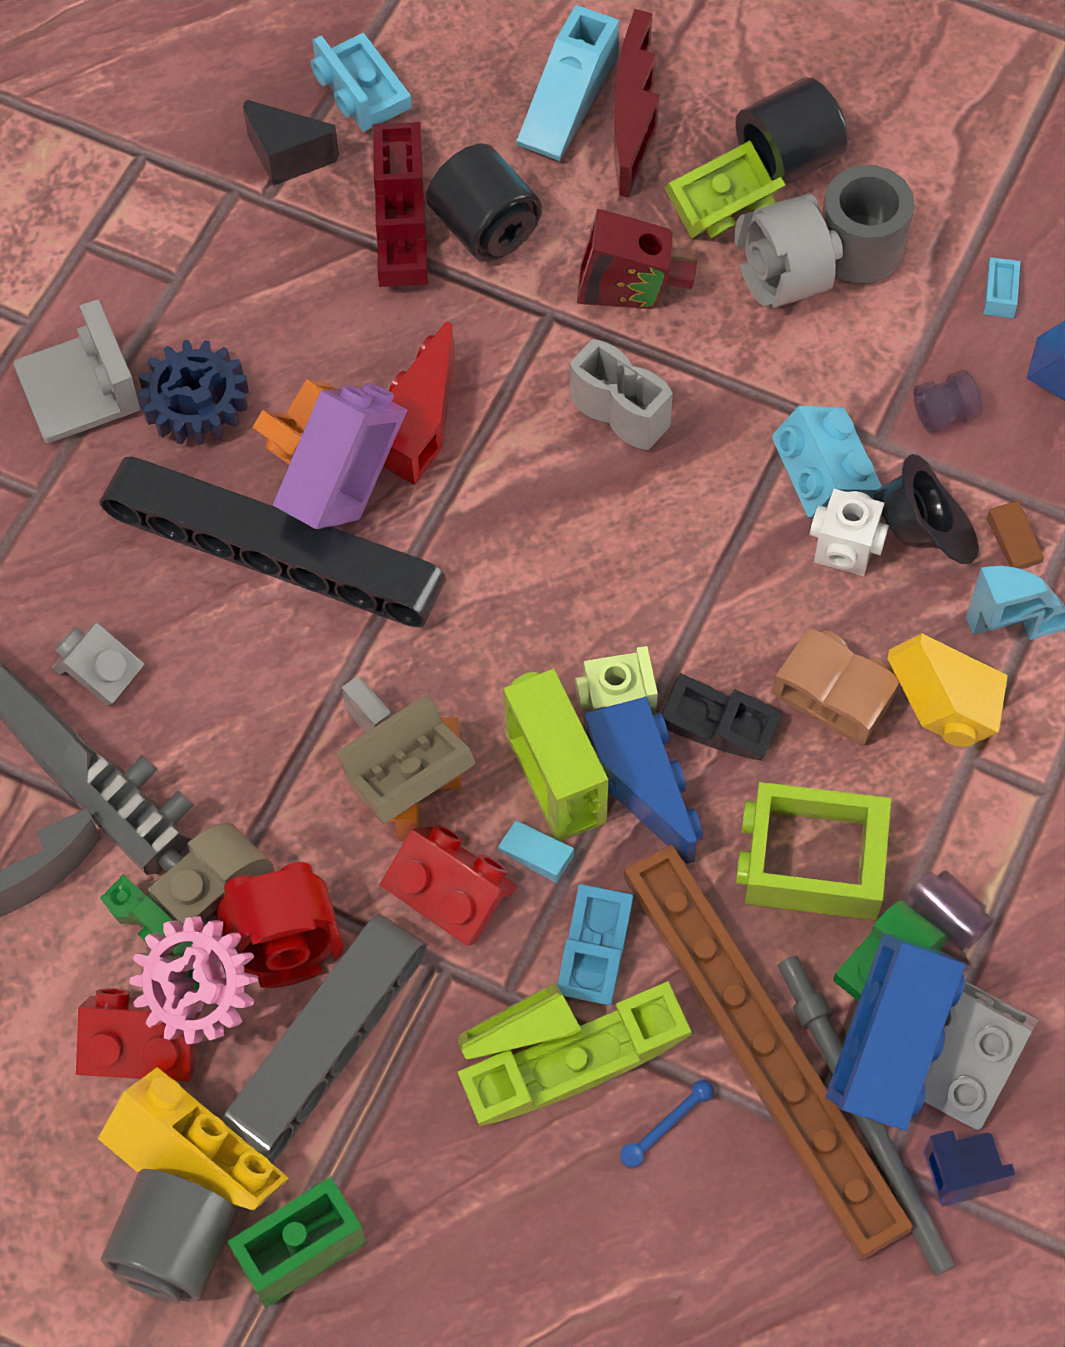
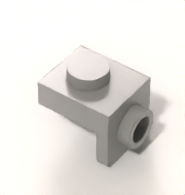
[51,622,145,706]

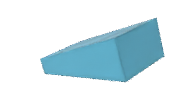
[983,257,1021,319]
[498,820,574,884]

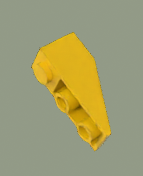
[98,1067,289,1210]

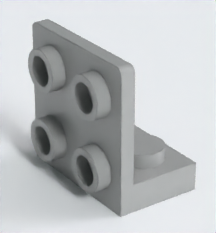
[13,299,141,443]
[923,981,1038,1130]

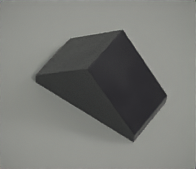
[243,99,339,186]

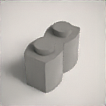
[569,339,673,450]

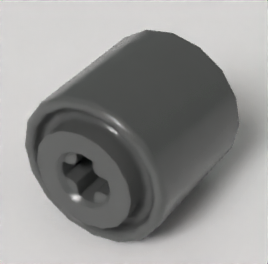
[822,165,915,284]
[101,1169,237,1304]

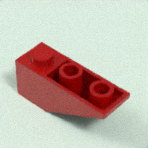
[383,321,454,485]

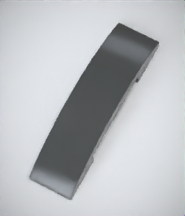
[0,808,101,917]

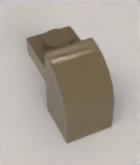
[148,823,275,926]

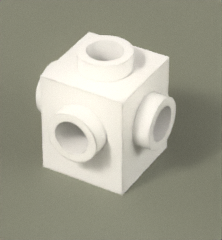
[810,489,889,577]

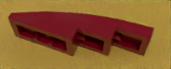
[614,9,659,198]
[373,122,428,287]

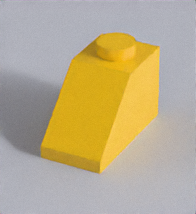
[887,633,1008,747]

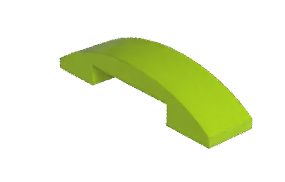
[457,981,692,1126]

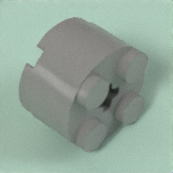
[735,193,843,308]

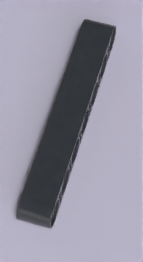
[100,457,446,627]

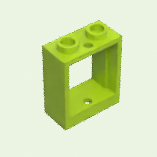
[503,668,608,842]
[736,782,892,921]

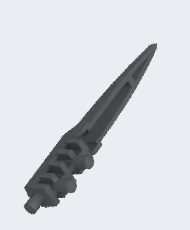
[0,661,194,875]

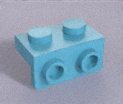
[310,33,412,132]
[772,406,882,517]

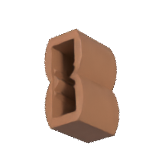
[772,628,900,745]

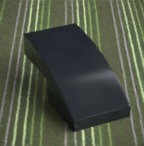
[661,673,782,761]

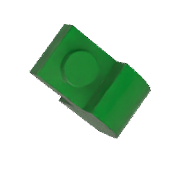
[833,900,947,1002]

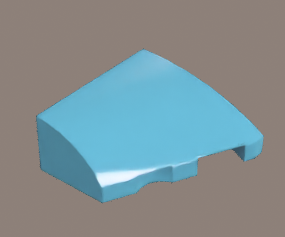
[966,566,1065,640]

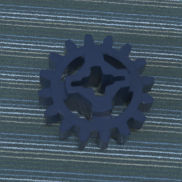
[137,340,249,445]

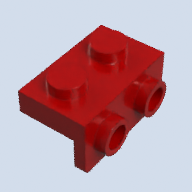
[379,824,517,946]
[76,988,201,1082]

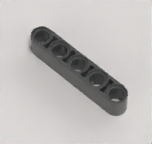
[221,913,427,1164]

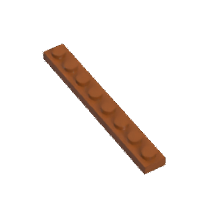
[624,844,913,1261]

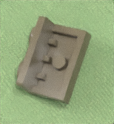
[337,695,476,824]

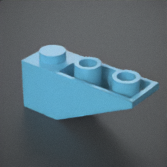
[516,5,619,161]

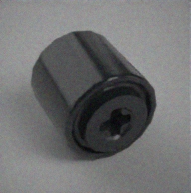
[735,77,849,186]
[426,143,542,262]

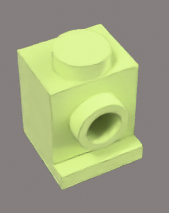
[575,646,658,714]

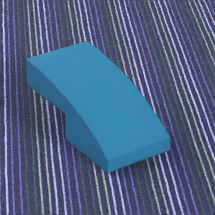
[558,884,635,1006]

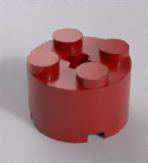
[217,862,343,988]

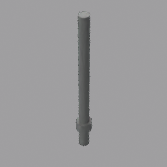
[778,956,955,1276]

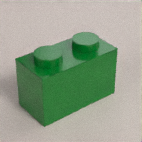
[227,1176,367,1308]

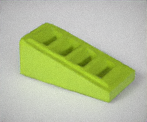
[457,983,582,1060]

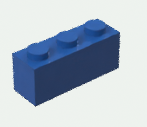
[825,933,966,1131]

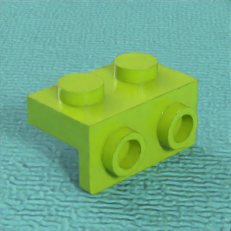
[664,141,786,239]

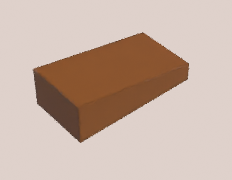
[986,500,1044,569]

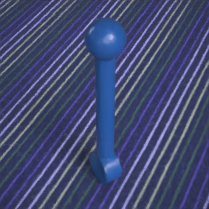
[620,1080,714,1169]

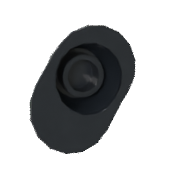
[874,454,979,564]

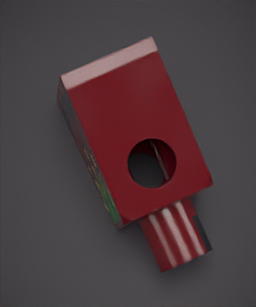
[576,209,697,309]

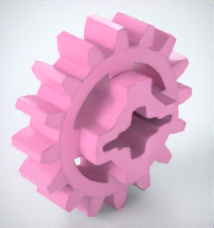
[130,916,258,1044]

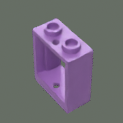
[273,383,407,529]

